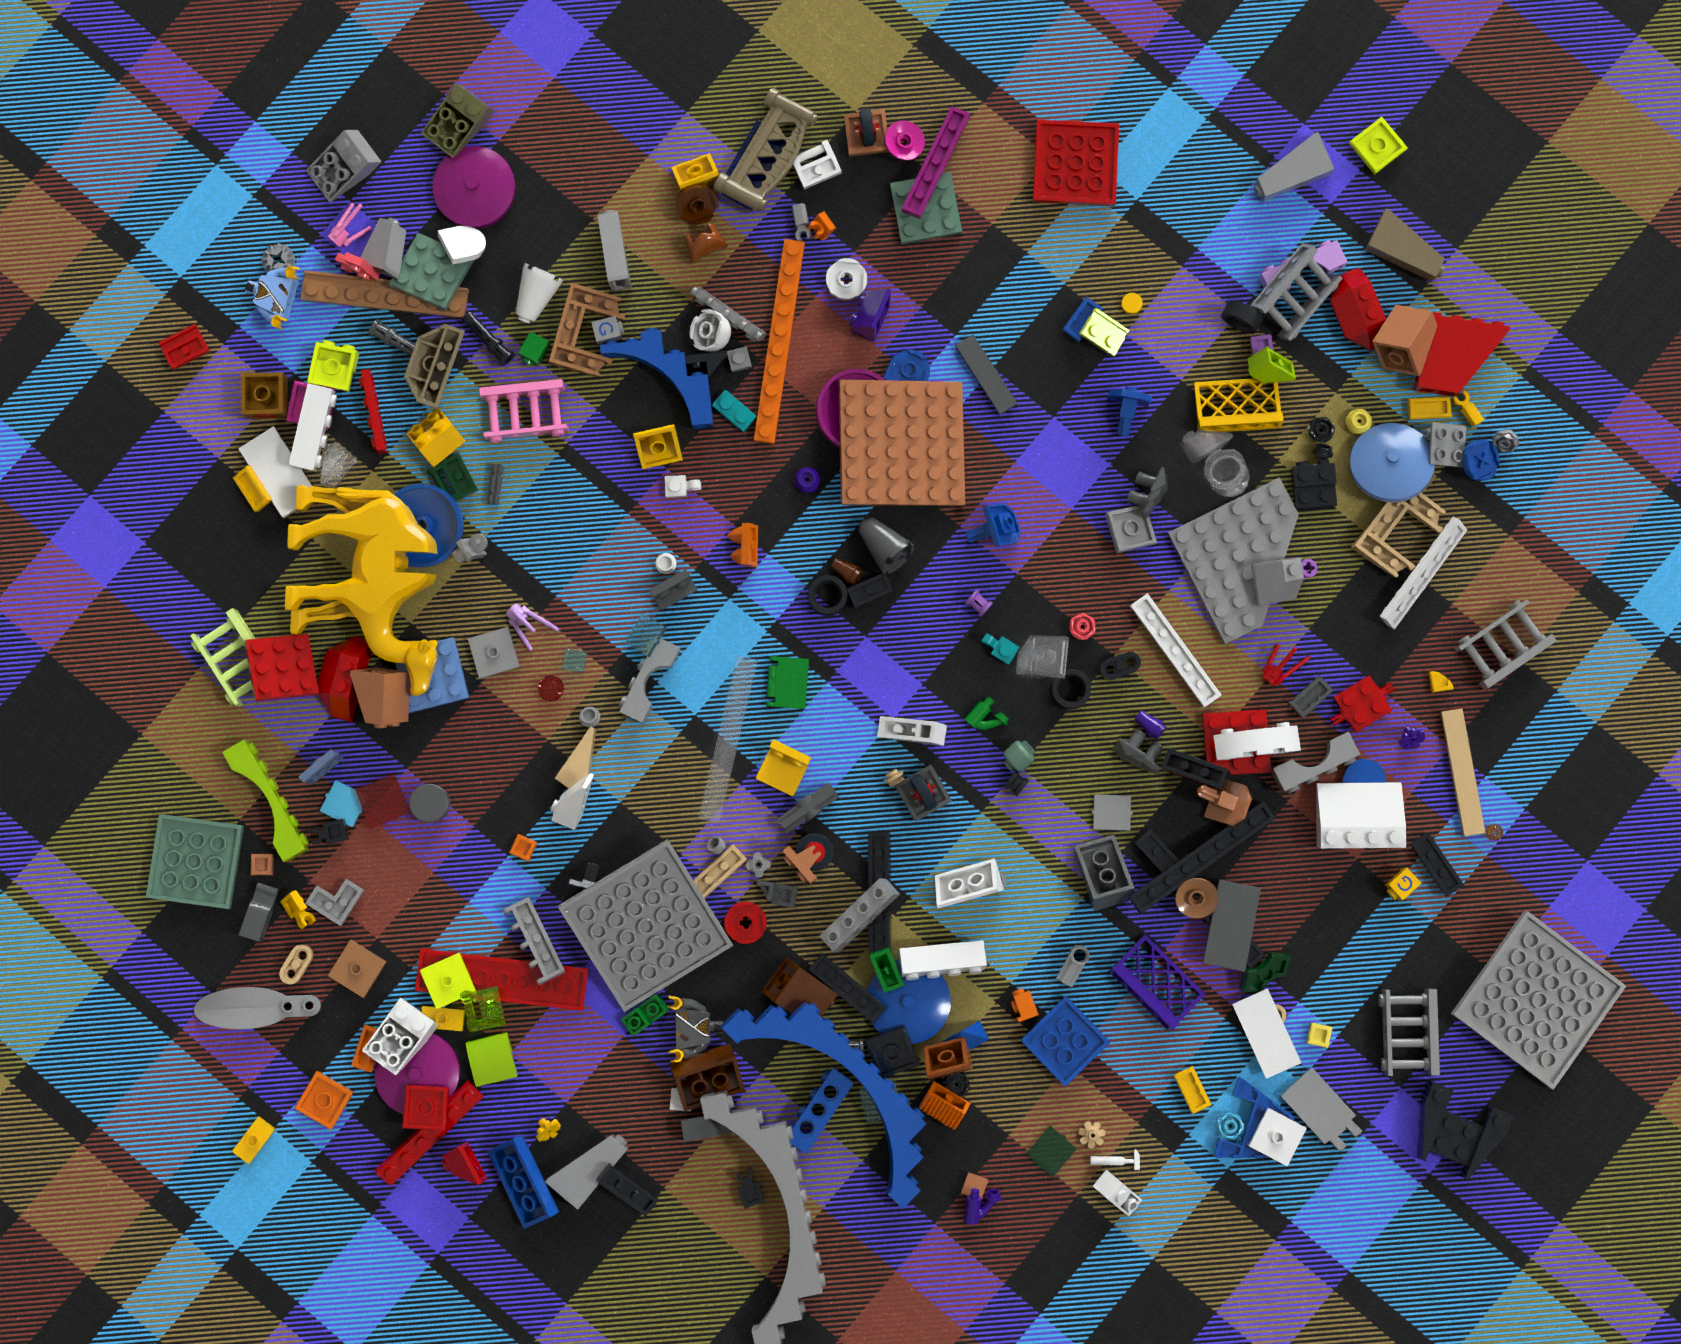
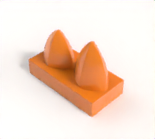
[727,523,758,567]

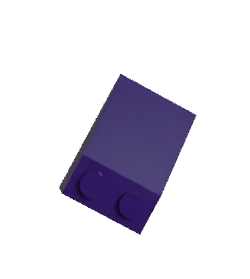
[849,289,891,342]

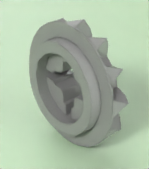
[261,243,295,272]

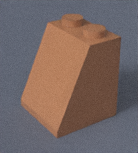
[1372,305,1437,376]
[350,667,410,728]

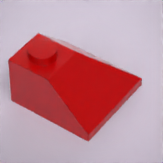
[442,1141,488,1185]

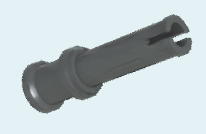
[368,319,415,356]

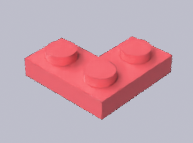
[335,252,381,280]

